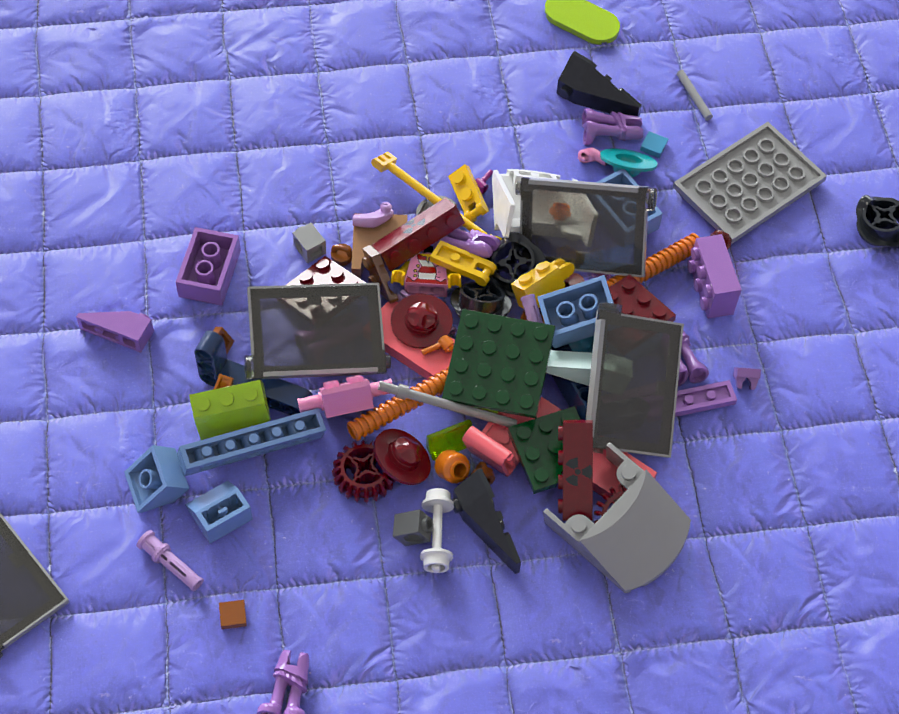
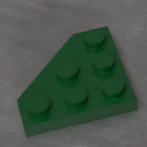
[507,406,580,494]

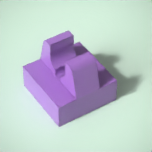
[733,367,761,390]

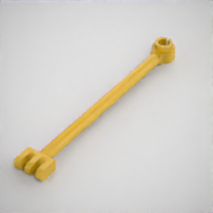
[371,152,502,240]

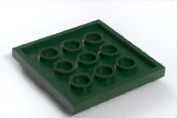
[442,309,556,419]

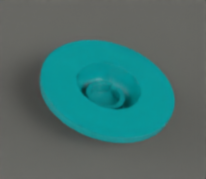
[600,148,658,177]

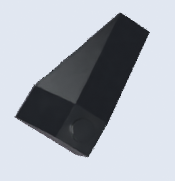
[556,51,642,117]
[452,468,521,574]

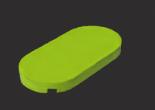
[545,0,620,45]

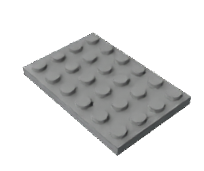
[673,122,827,244]

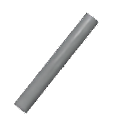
[676,70,713,121]

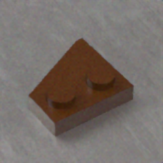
[362,245,399,304]

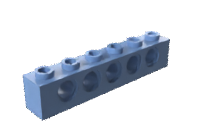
[177,408,326,477]

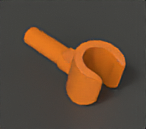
[421,335,454,355]

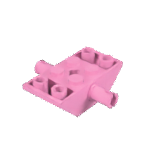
[297,375,392,418]

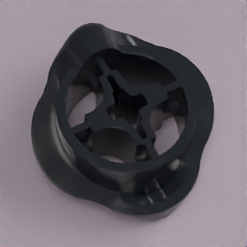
[856,195,899,248]
[487,232,546,299]
[450,277,512,318]

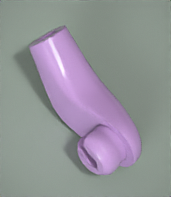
[353,202,394,228]

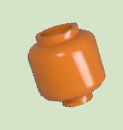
[434,450,470,484]

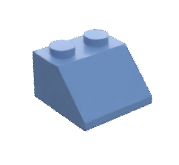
[124,445,189,513]

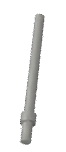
[378,380,517,427]

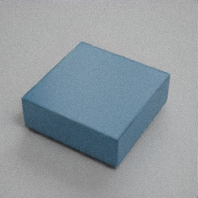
[640,131,668,158]

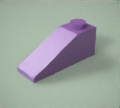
[76,311,154,353]

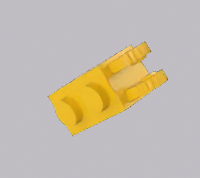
[511,258,575,309]

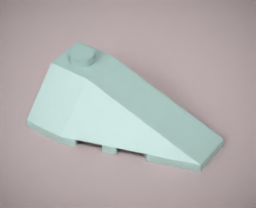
[546,350,632,396]

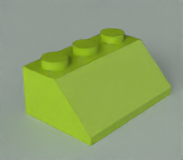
[189,380,271,440]

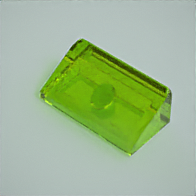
[426,419,472,461]

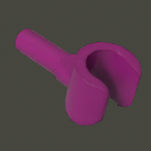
[475,170,493,194]

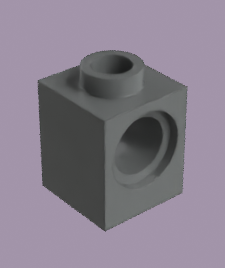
[393,509,433,546]

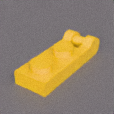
[448,164,489,222]
[430,240,497,286]

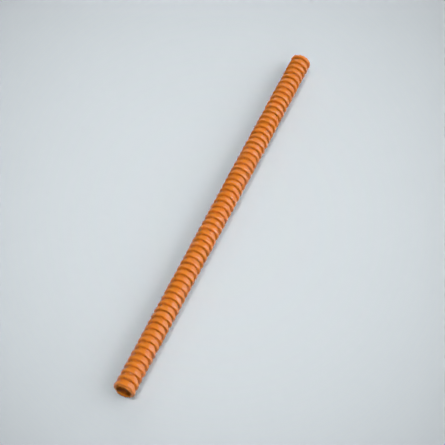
[347,233,700,441]

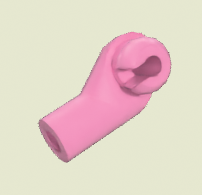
[578,147,607,166]

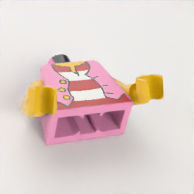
[391,246,461,297]

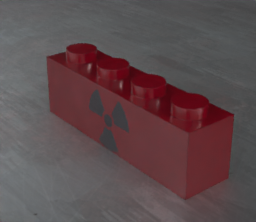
[371,197,465,271]
[558,420,593,521]

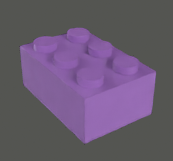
[176,227,241,305]
[687,234,741,319]

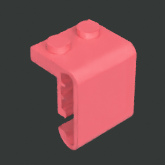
[462,422,520,477]

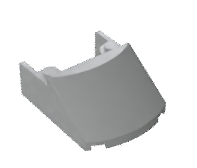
[543,442,691,593]

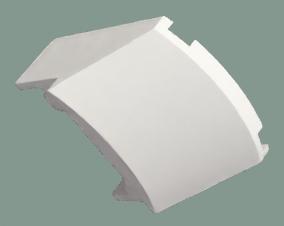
[492,169,599,247]

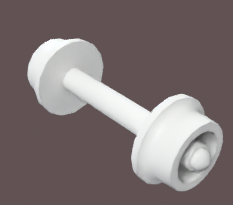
[420,488,454,573]

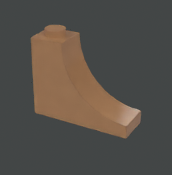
[351,213,408,279]

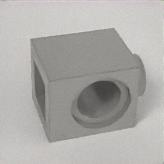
[292,223,326,263]

